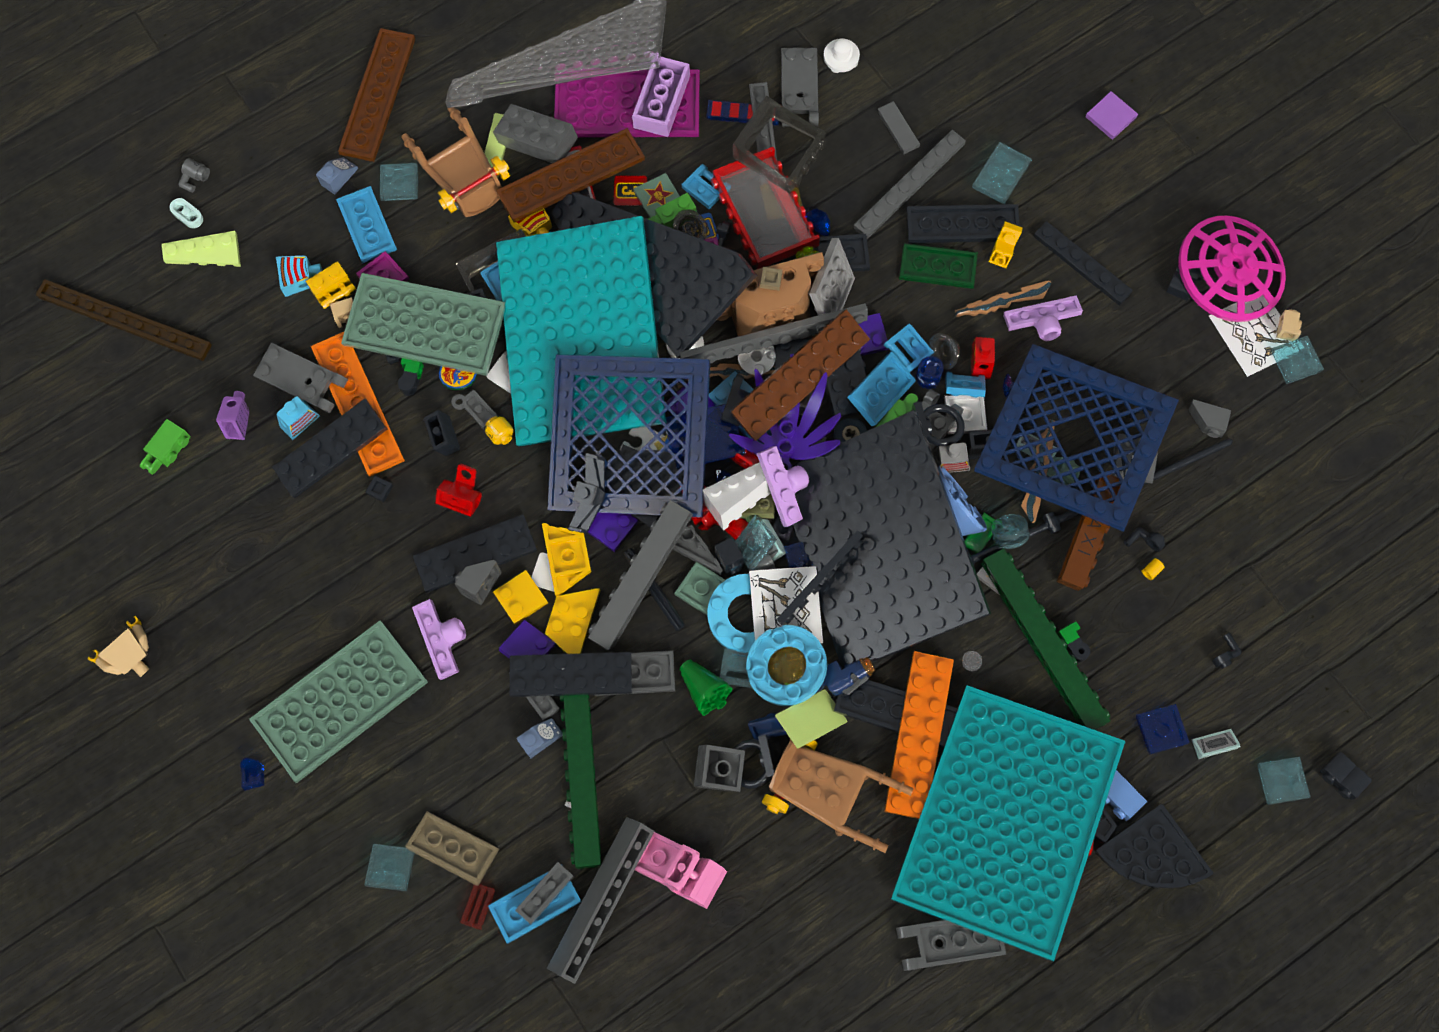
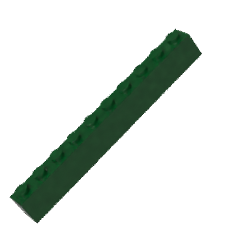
[981,548,1110,730]
[560,695,602,869]

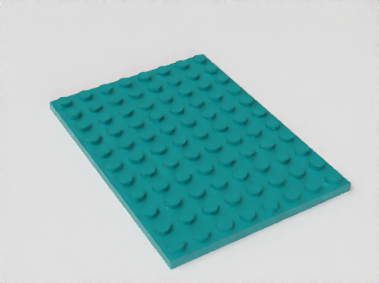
[496,216,666,446]
[891,685,1125,961]

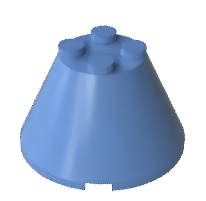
[937,466,987,536]

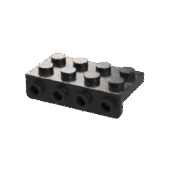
[826,348,866,417]

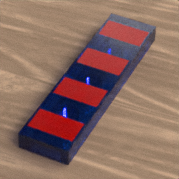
[707,100,780,125]

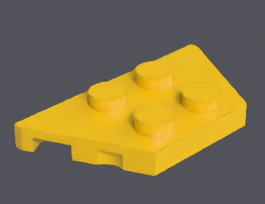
[542,523,591,596]
[545,589,600,654]

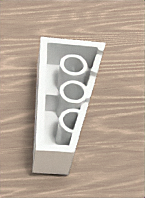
[702,462,771,531]

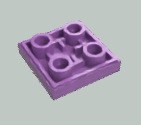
[1086,92,1138,140]

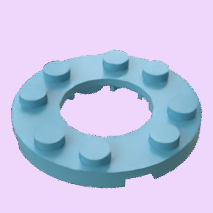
[707,574,755,654]
[746,625,827,706]

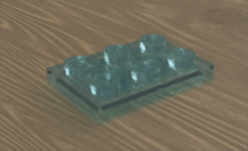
[972,142,1032,204]

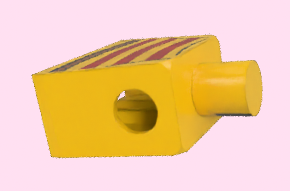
[508,209,552,237]

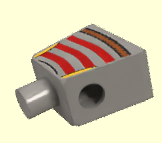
[933,443,970,473]

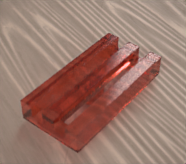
[460,884,495,930]

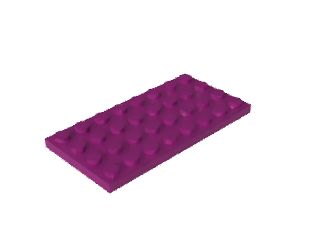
[554,70,700,137]

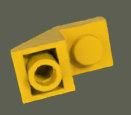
[989,221,1022,268]

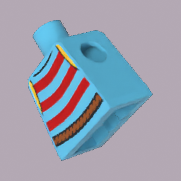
[276,256,322,297]
[276,396,320,440]

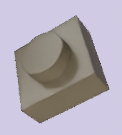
[760,267,783,291]

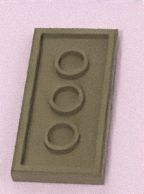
[405,811,499,886]

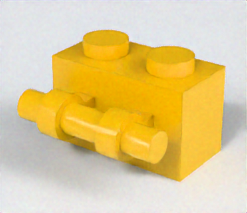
[306,261,356,309]

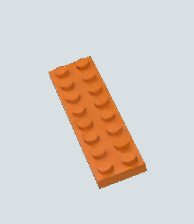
[311,331,405,477]
[884,651,954,819]

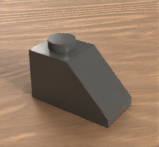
[1188,399,1231,438]

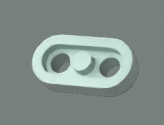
[170,198,203,228]

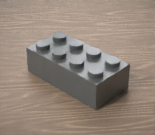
[493,104,578,163]

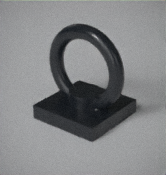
[911,402,965,446]
[733,735,783,789]

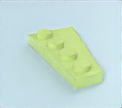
[162,231,241,267]

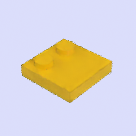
[493,570,548,625]

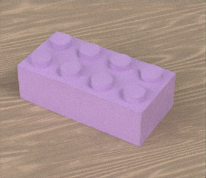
[632,55,690,137]

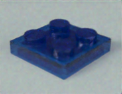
[1136,704,1190,755]

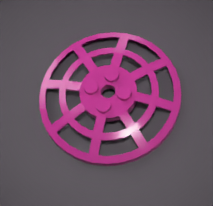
[1178,216,1286,322]

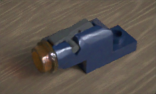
[817,657,876,696]

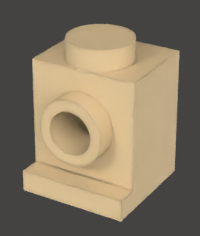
[330,297,353,328]
[1276,310,1302,342]

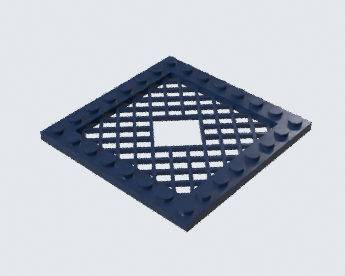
[974,344,1179,532]
[548,355,710,517]

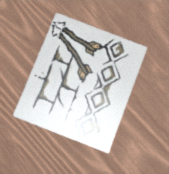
[1209,295,1303,377]
[749,566,823,643]

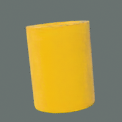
[1142,558,1164,580]

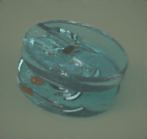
[991,514,1030,549]

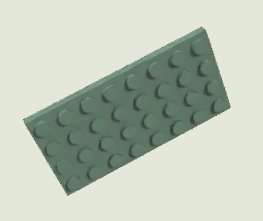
[341,273,505,376]
[249,620,428,783]

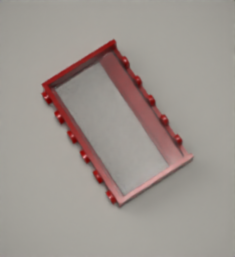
[711,147,820,269]

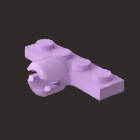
[1003,295,1083,341]
[757,446,809,527]
[412,599,466,680]

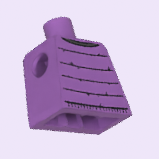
[216,391,249,440]

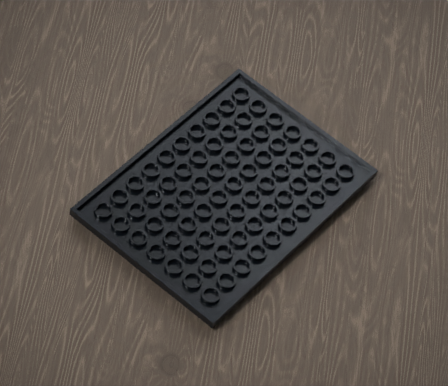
[786,410,991,669]

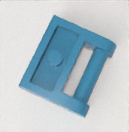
[682,164,731,209]
[884,323,934,372]
[945,372,986,398]

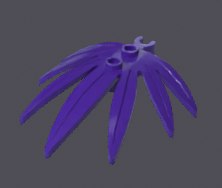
[729,354,841,469]

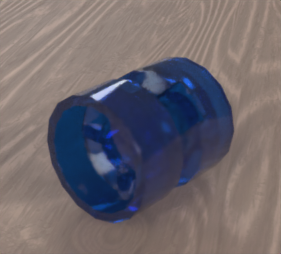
[916,356,944,389]

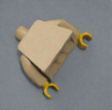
[88,616,149,677]

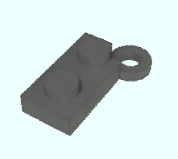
[451,390,498,430]

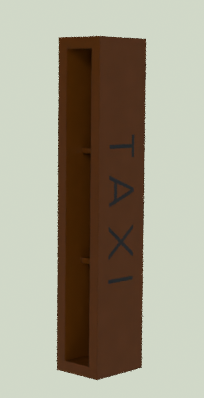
[1056,473,1121,591]

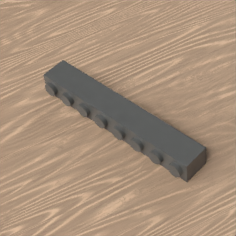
[588,500,693,651]
[547,817,655,984]

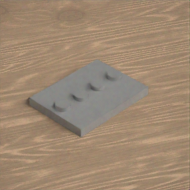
[809,238,855,316]

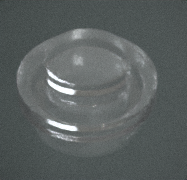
[962,651,982,671]

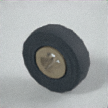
[833,418,867,443]

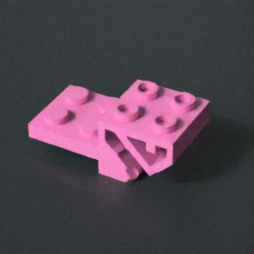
[635,832,727,909]

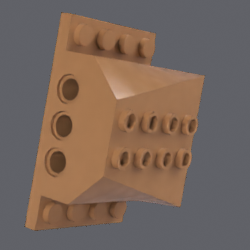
[717,252,824,337]

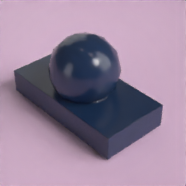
[748,712,787,740]

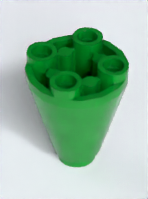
[680,660,733,716]

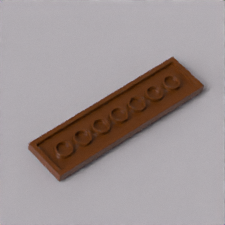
[338,28,415,162]
[496,128,645,223]
[730,309,870,441]

